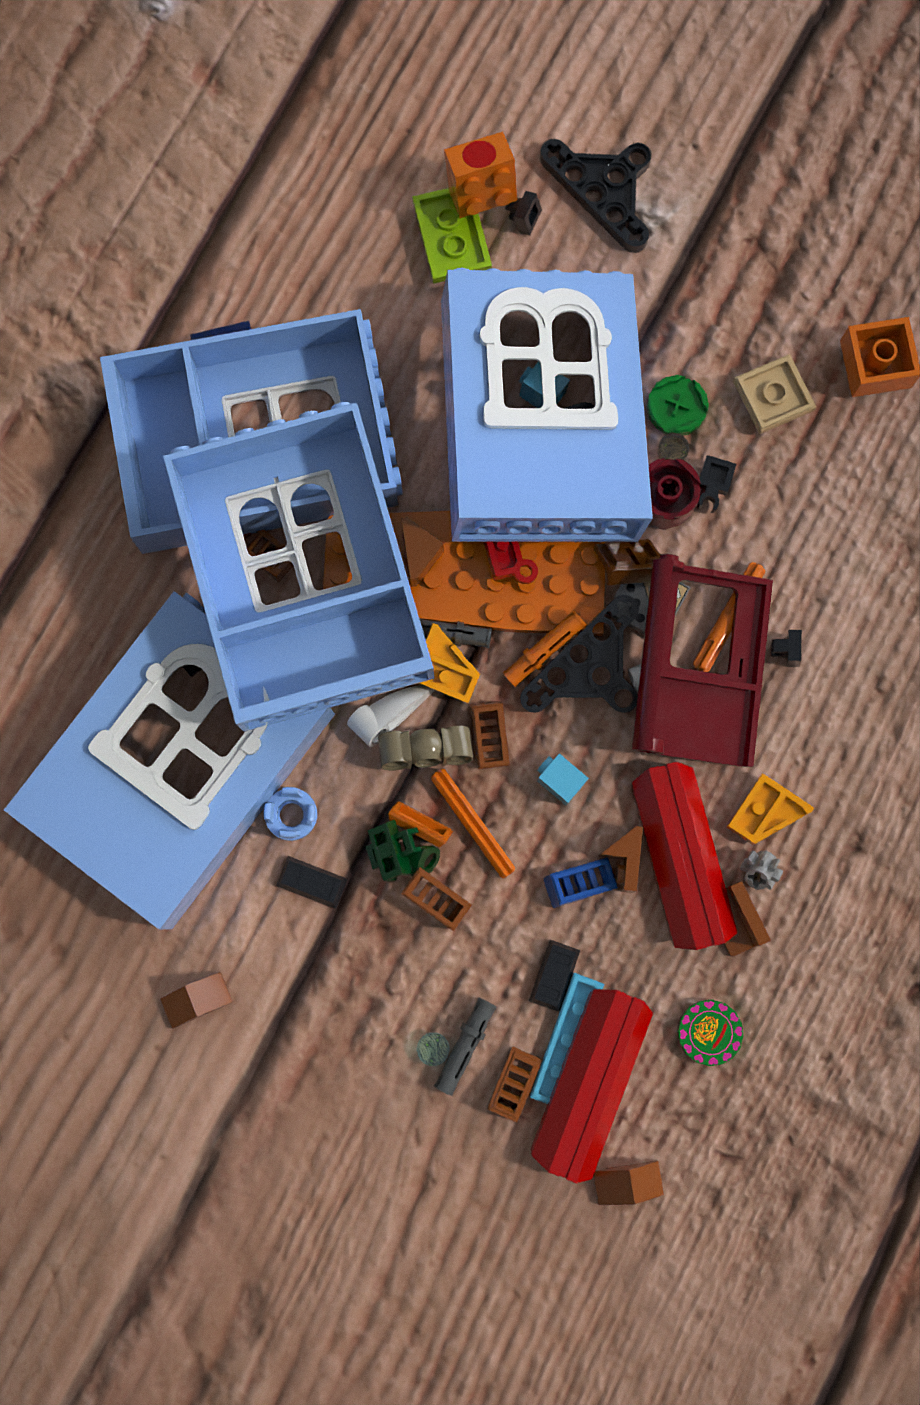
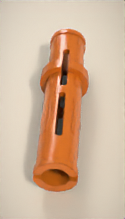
[503,610,587,687]

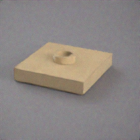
[733,354,816,434]

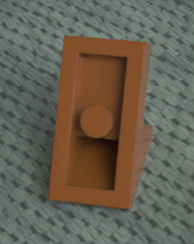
[599,826,643,893]

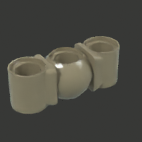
[378,726,473,771]

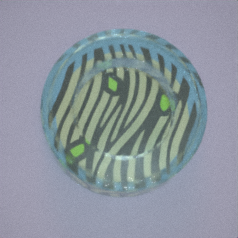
[417,1032,450,1066]

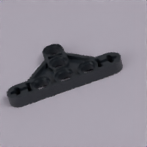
[540,139,652,253]
[520,595,639,713]

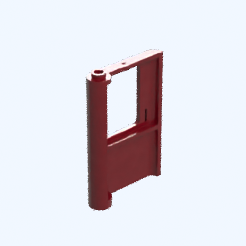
[631,554,773,767]

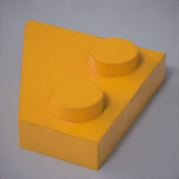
[420,623,480,703]
[726,773,814,845]

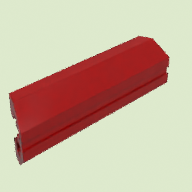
[632,762,738,950]
[531,989,653,1184]

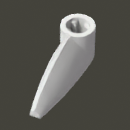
[347,685,434,747]

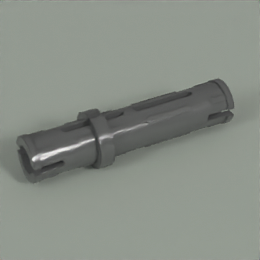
[420,619,492,648]
[434,997,497,1096]

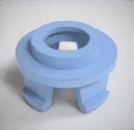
[264,787,317,841]

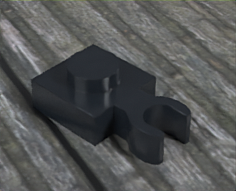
[697,455,737,513]

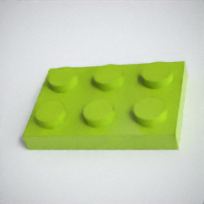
[412,188,492,284]

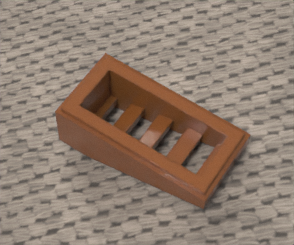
[243,530,294,583]
[470,701,510,769]
[401,867,472,931]
[487,1046,542,1122]

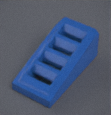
[544,857,618,908]

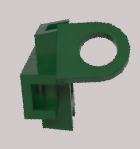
[366,820,440,882]

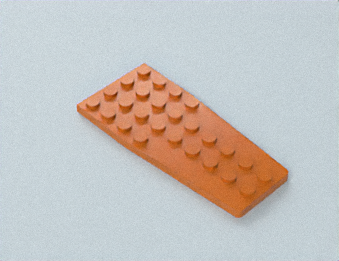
[323,511,606,636]

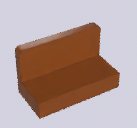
[724,881,771,957]

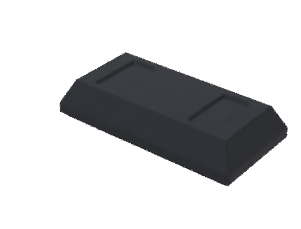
[276,856,348,909]
[529,940,580,1012]

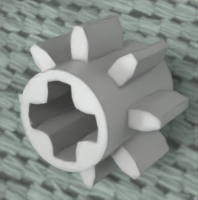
[740,850,783,890]

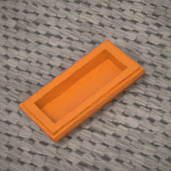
[388,801,453,847]

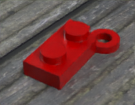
[484,542,538,584]

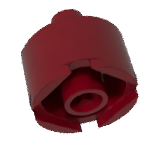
[648,458,701,530]

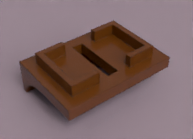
[594,539,660,586]

